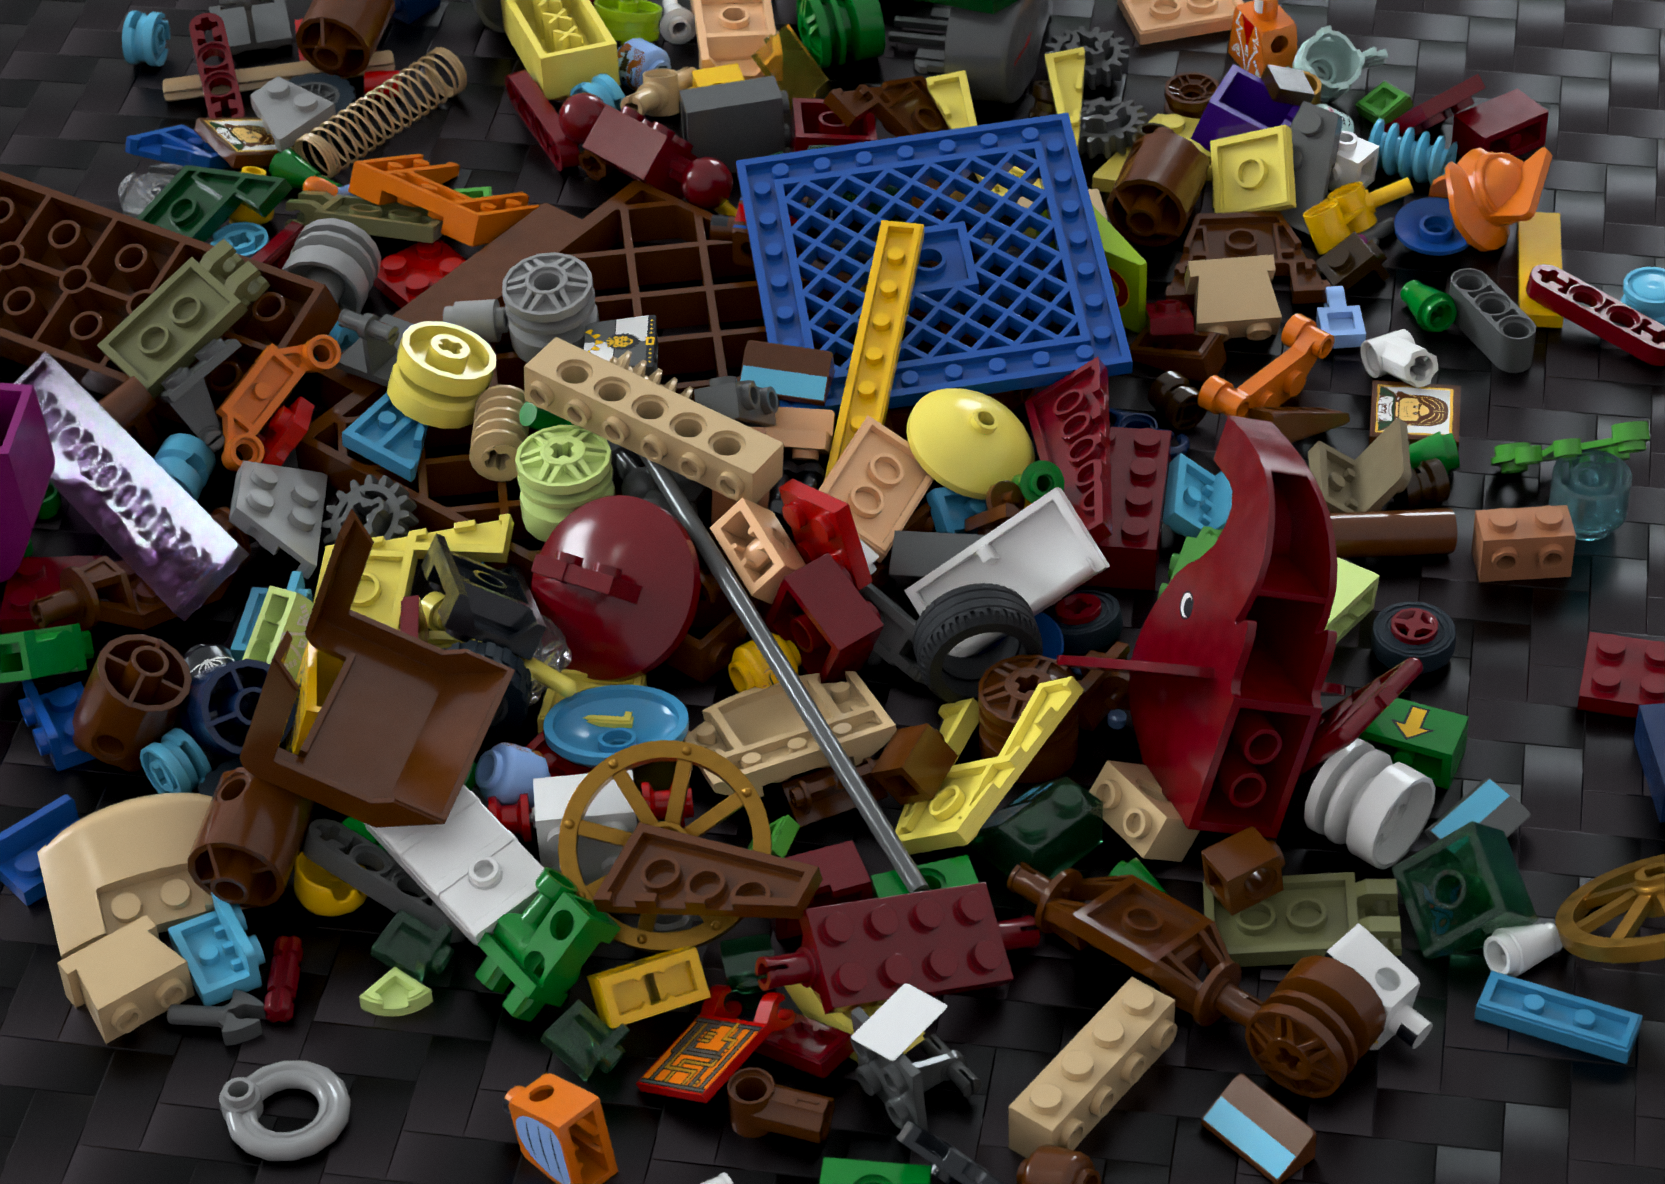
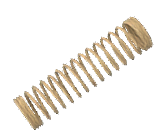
[294,47,467,179]

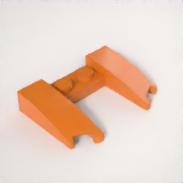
[348,154,540,247]

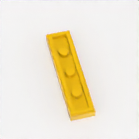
[1517,212,1564,328]

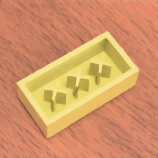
[501,0,620,100]

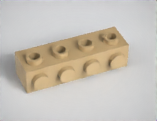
[1008,977,1177,1158]

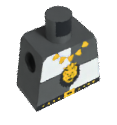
[579,315,659,376]

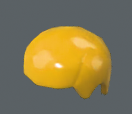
[294,851,368,917]

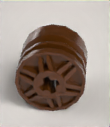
[978,655,1079,783]
[1245,955,1387,1098]

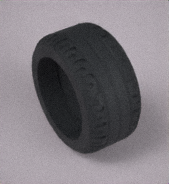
[912,583,1043,703]

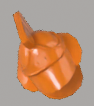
[1428,147,1553,252]

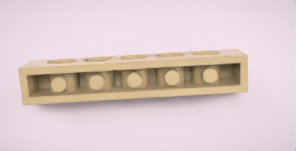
[524,337,784,503]

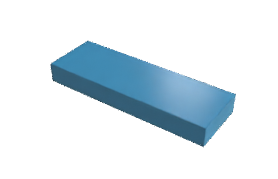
[1475,970,1643,1064]

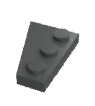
[1280,101,1343,239]

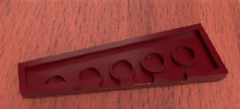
[1024,356,1113,546]

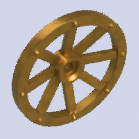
[558,740,772,953]
[1555,854,1665,964]

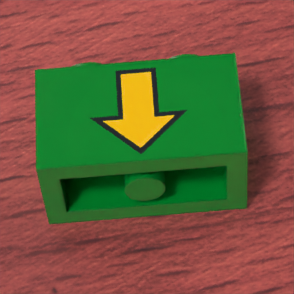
[1358,698,1469,790]

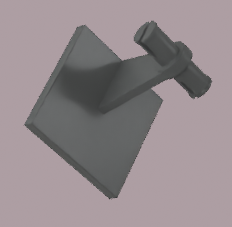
[209,0,293,55]
[335,309,414,387]
[158,338,242,452]
[850,1006,982,1131]

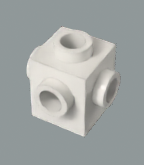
[1328,131,1380,191]

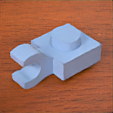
[1316,286,1366,349]

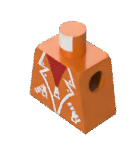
[1228,0,1298,78]

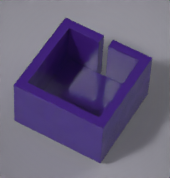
[1191,64,1301,152]

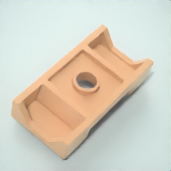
[690,0,780,83]

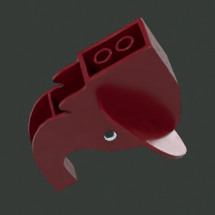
[1056,415,1346,838]

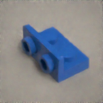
[18,679,96,772]
[0,794,80,906]

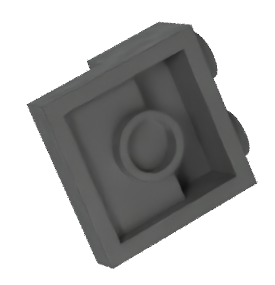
[694,376,778,427]

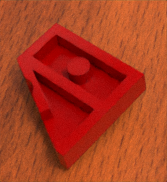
[256,396,314,466]

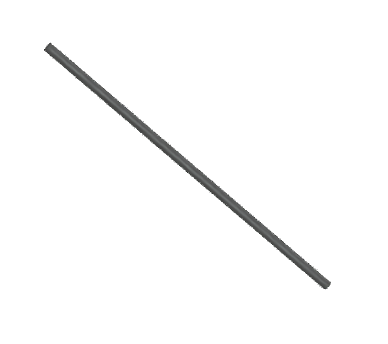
[638,454,930,893]

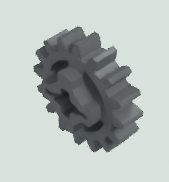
[1045,26,1130,90]
[1078,97,1148,159]
[322,474,419,546]

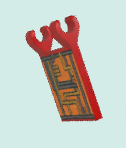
[635,985,796,1103]

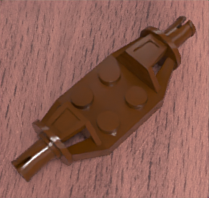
[29,507,257,630]
[1007,862,1263,1028]

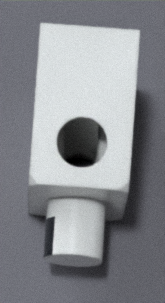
[1325,923,1433,1050]

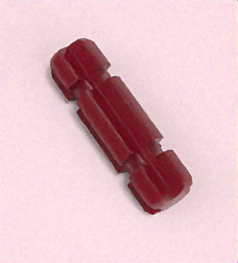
[264,935,303,1023]

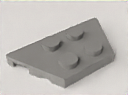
[229,460,328,579]

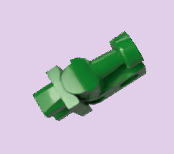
[0,623,94,683]
[475,867,621,1022]

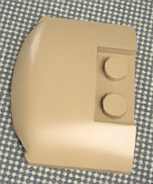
[682,671,897,797]
[37,792,249,960]

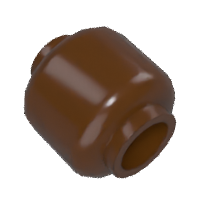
[1016,1144,1101,1184]

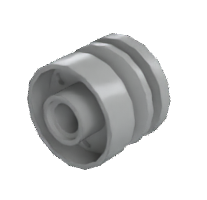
[282,218,381,314]
[502,252,600,363]

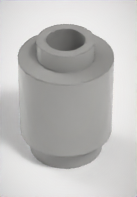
[443,299,509,343]

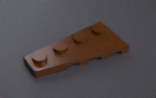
[592,822,823,919]

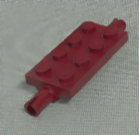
[755,882,1040,1014]

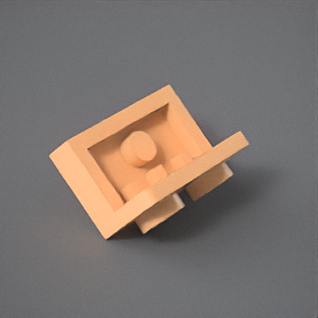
[748,407,835,461]

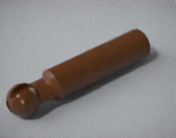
[1330,508,1458,559]

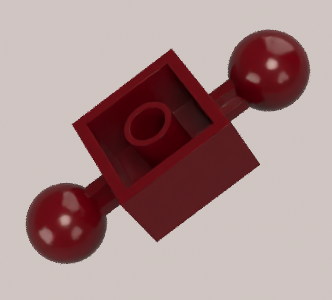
[559,92,733,210]

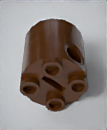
[296,0,396,77]
[1107,127,1209,247]
[72,634,192,772]
[187,767,315,908]

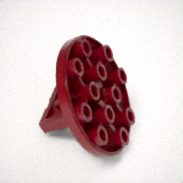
[531,495,701,682]

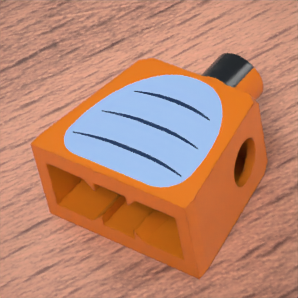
[502,1073,619,1184]

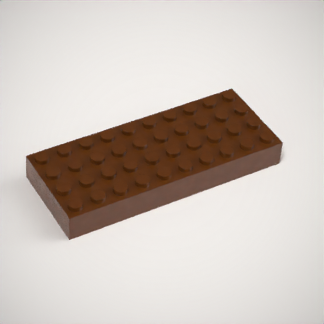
[0,171,341,434]

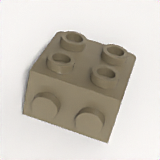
[1308,418,1412,513]

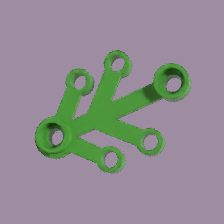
[1491,421,1650,474]

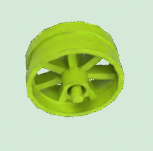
[593,0,663,46]

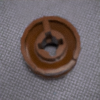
[1164,72,1219,119]

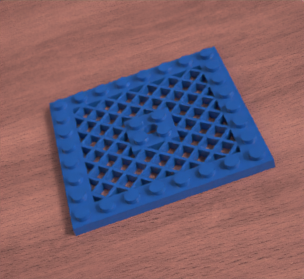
[736,113,1133,417]

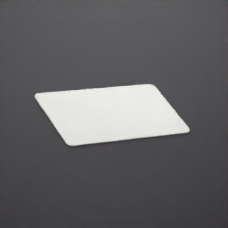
[851,983,947,1061]

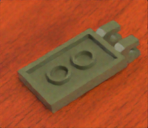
[285,190,444,243]
[97,238,270,399]
[1203,872,1402,969]

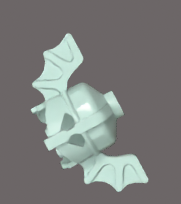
[1287,25,1388,103]

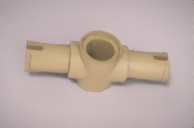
[620,67,697,117]

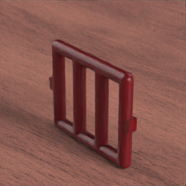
[1299,657,1423,776]

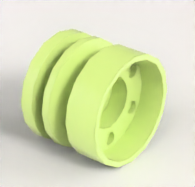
[515,425,616,542]

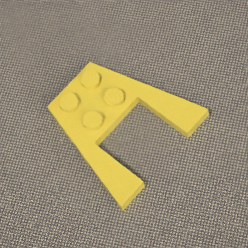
[926,47,1085,203]
[313,514,514,649]
[895,676,1084,855]

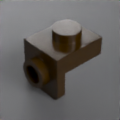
[1315,231,1390,292]

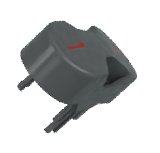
[888,0,1053,104]

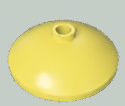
[906,388,1035,500]

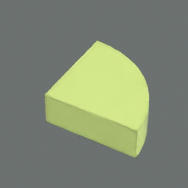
[359,967,433,1016]

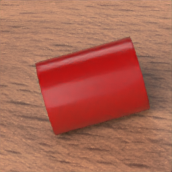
[364,70,403,99]

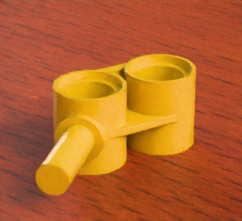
[1303,177,1414,254]

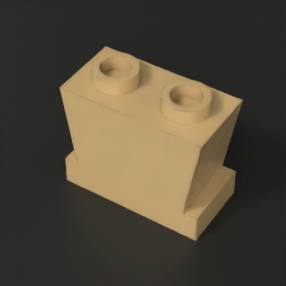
[1184,255,1282,342]
[57,915,195,1044]

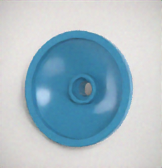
[543,685,689,770]

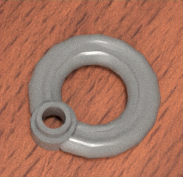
[219,1061,351,1161]

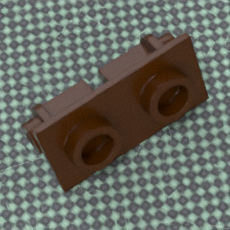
[780,757,888,828]

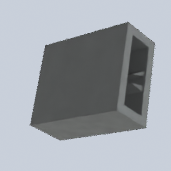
[679,75,791,173]

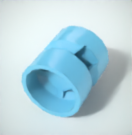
[140,433,216,517]

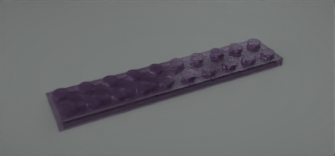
[14,351,250,622]

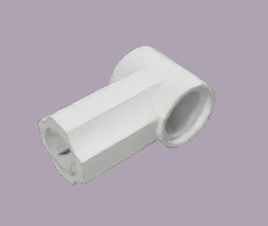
[1360,329,1439,388]

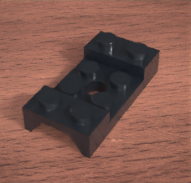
[421,533,547,661]

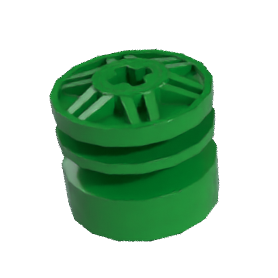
[796,0,886,71]

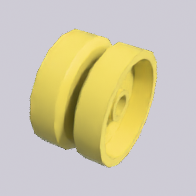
[387,321,496,429]

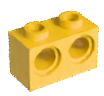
[587,946,711,1029]

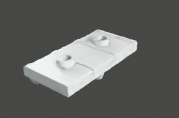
[904,487,1110,657]
[364,784,544,946]

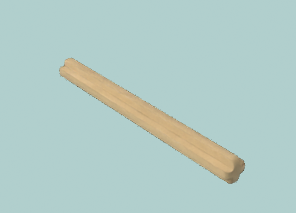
[162,50,395,102]

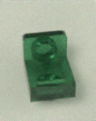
[371,909,454,984]
[720,934,775,994]
[540,999,630,1082]

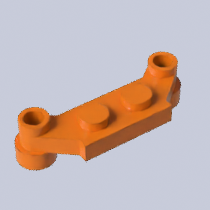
[1198,313,1335,418]
[216,334,341,472]

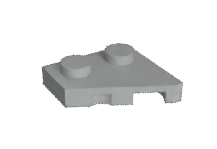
[250,76,336,153]

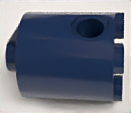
[179,659,296,760]

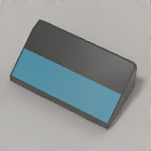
[1424,777,1531,873]

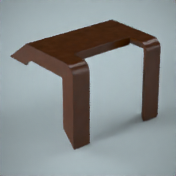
[240,508,515,828]

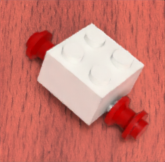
[486,769,694,886]

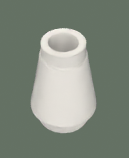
[1483,922,1563,977]

